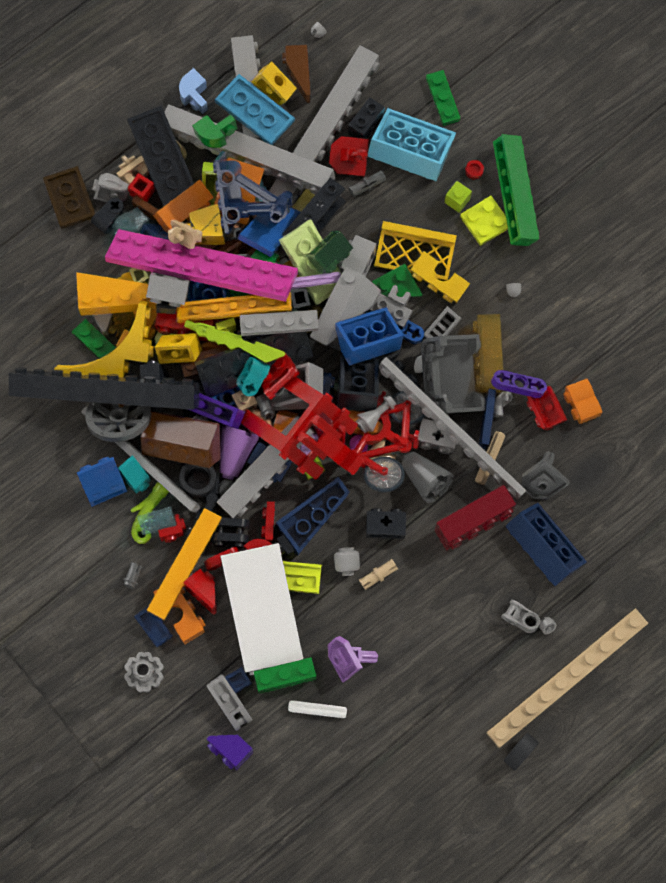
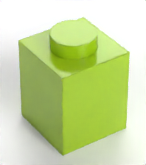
[445,181,472,213]

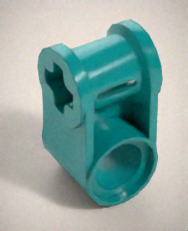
[237,357,270,397]

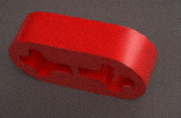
[204,547,239,572]

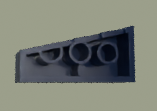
[275,477,350,556]

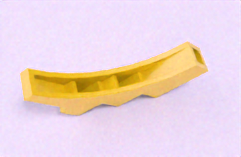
[54,301,155,377]

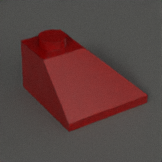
[183,569,217,615]

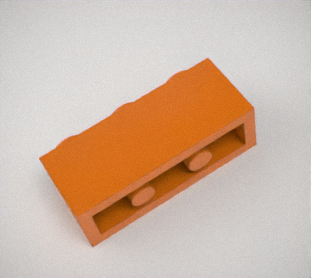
[153,180,214,233]

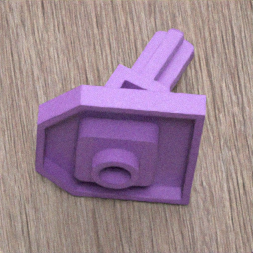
[328,636,378,683]

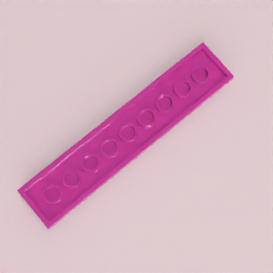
[105,229,298,302]

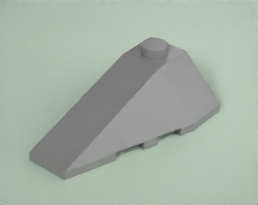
[310,266,381,346]

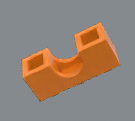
[153,588,206,645]

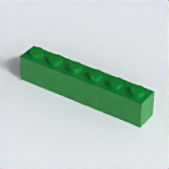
[493,134,539,246]

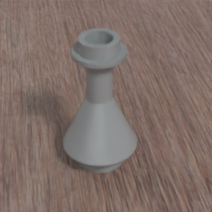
[355,396,396,433]

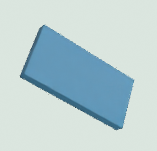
[215,74,295,145]

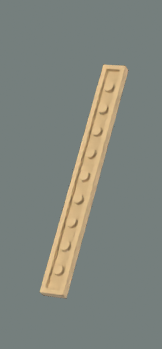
[487,608,648,748]

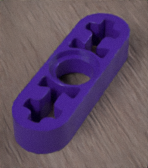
[491,370,547,398]

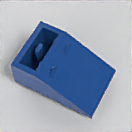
[77,457,127,507]

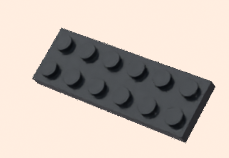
[127,105,201,210]
[194,332,313,397]

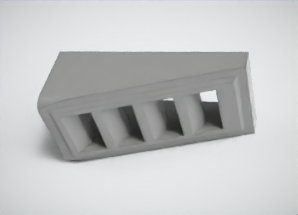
[424,306,462,338]

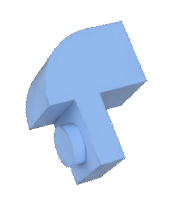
[179,68,208,114]

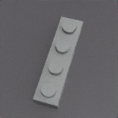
[240,310,318,336]

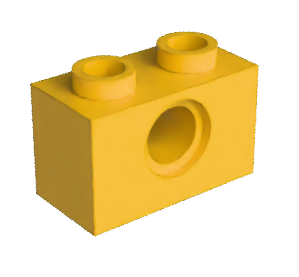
[251,61,297,106]
[155,333,202,364]

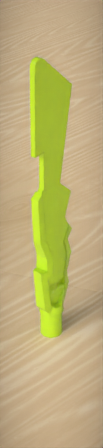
[184,320,285,363]

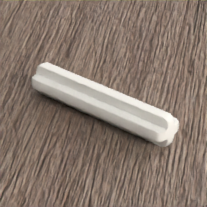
[288,701,347,718]

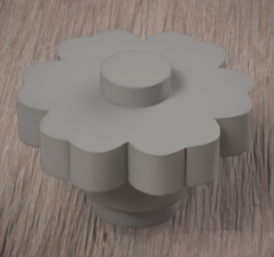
[124,652,164,693]

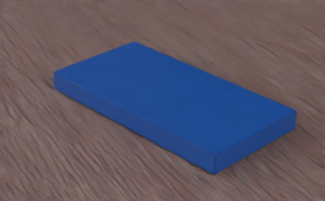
[238,207,301,257]

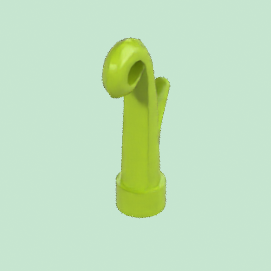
[131,482,169,544]

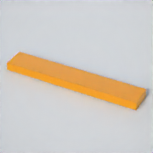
[177,292,292,323]
[147,508,222,620]

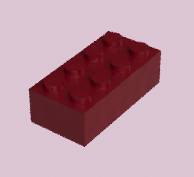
[434,485,516,550]

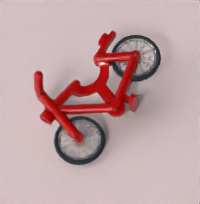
[338,391,425,492]

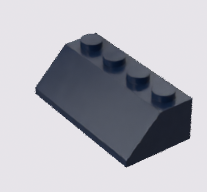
[506,503,587,586]

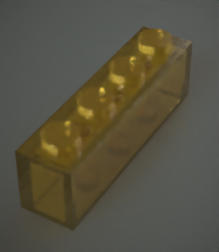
[473,314,503,393]

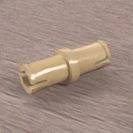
[359,559,398,590]

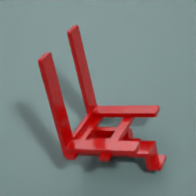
[241,377,364,480]

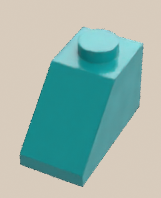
[118,455,151,494]

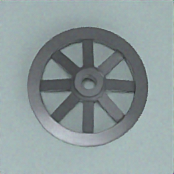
[85,402,152,442]

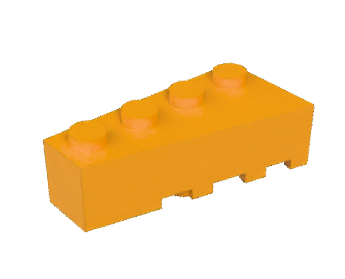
[76,272,156,316]

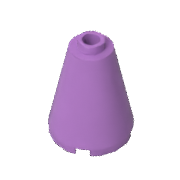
[219,425,259,480]

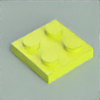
[460,196,508,246]

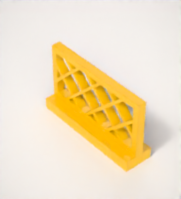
[374,221,457,281]

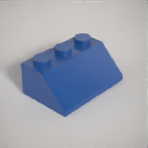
[335,307,404,366]

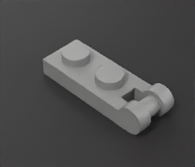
[206,674,252,731]

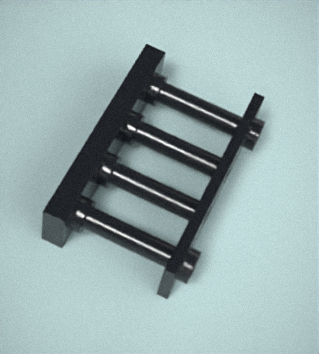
[283,177,346,236]

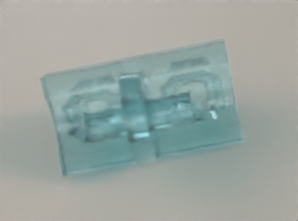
[137,506,177,535]

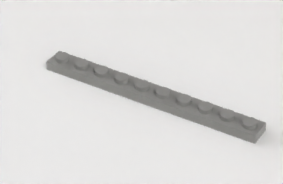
[378,357,526,500]

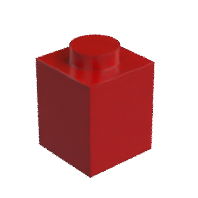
[128,173,155,202]

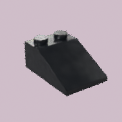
[337,352,379,412]

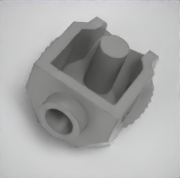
[92,173,130,202]

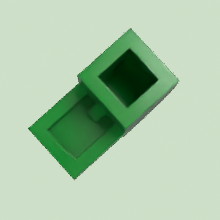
[192,115,238,148]

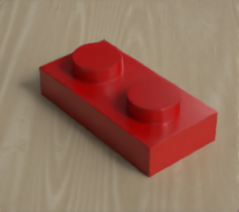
[261,501,275,544]

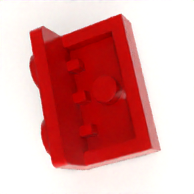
[526,386,567,430]

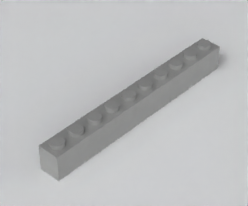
[269,45,380,206]
[165,104,335,195]

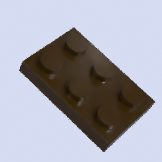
[43,166,95,229]

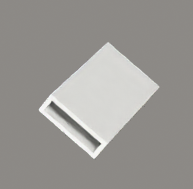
[221,543,303,675]

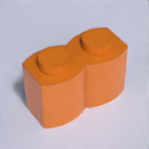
[563,379,602,424]

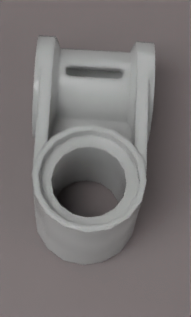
[501,600,540,633]

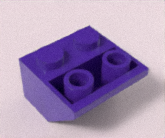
[207,735,253,770]

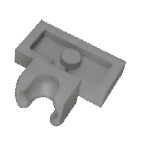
[370,285,413,328]

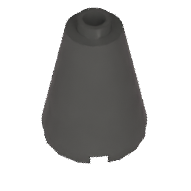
[401,452,454,503]

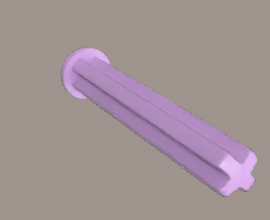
[291,272,341,289]

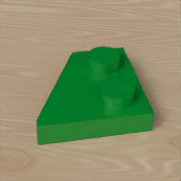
[372,264,422,297]

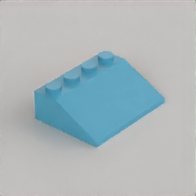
[368,108,456,181]

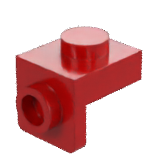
[158,514,186,543]

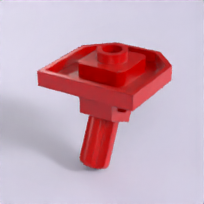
[329,136,369,177]

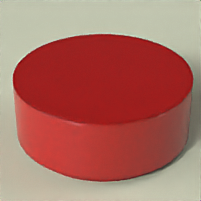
[465,160,484,180]

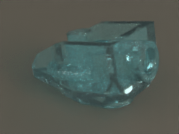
[112,207,149,235]

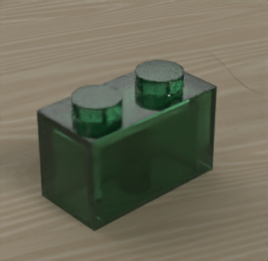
[306,231,353,274]

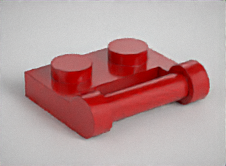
[261,353,300,400]

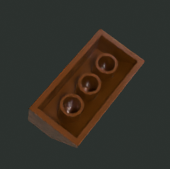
[141,411,221,468]

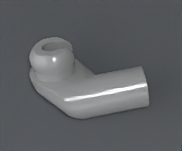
[494,391,513,418]

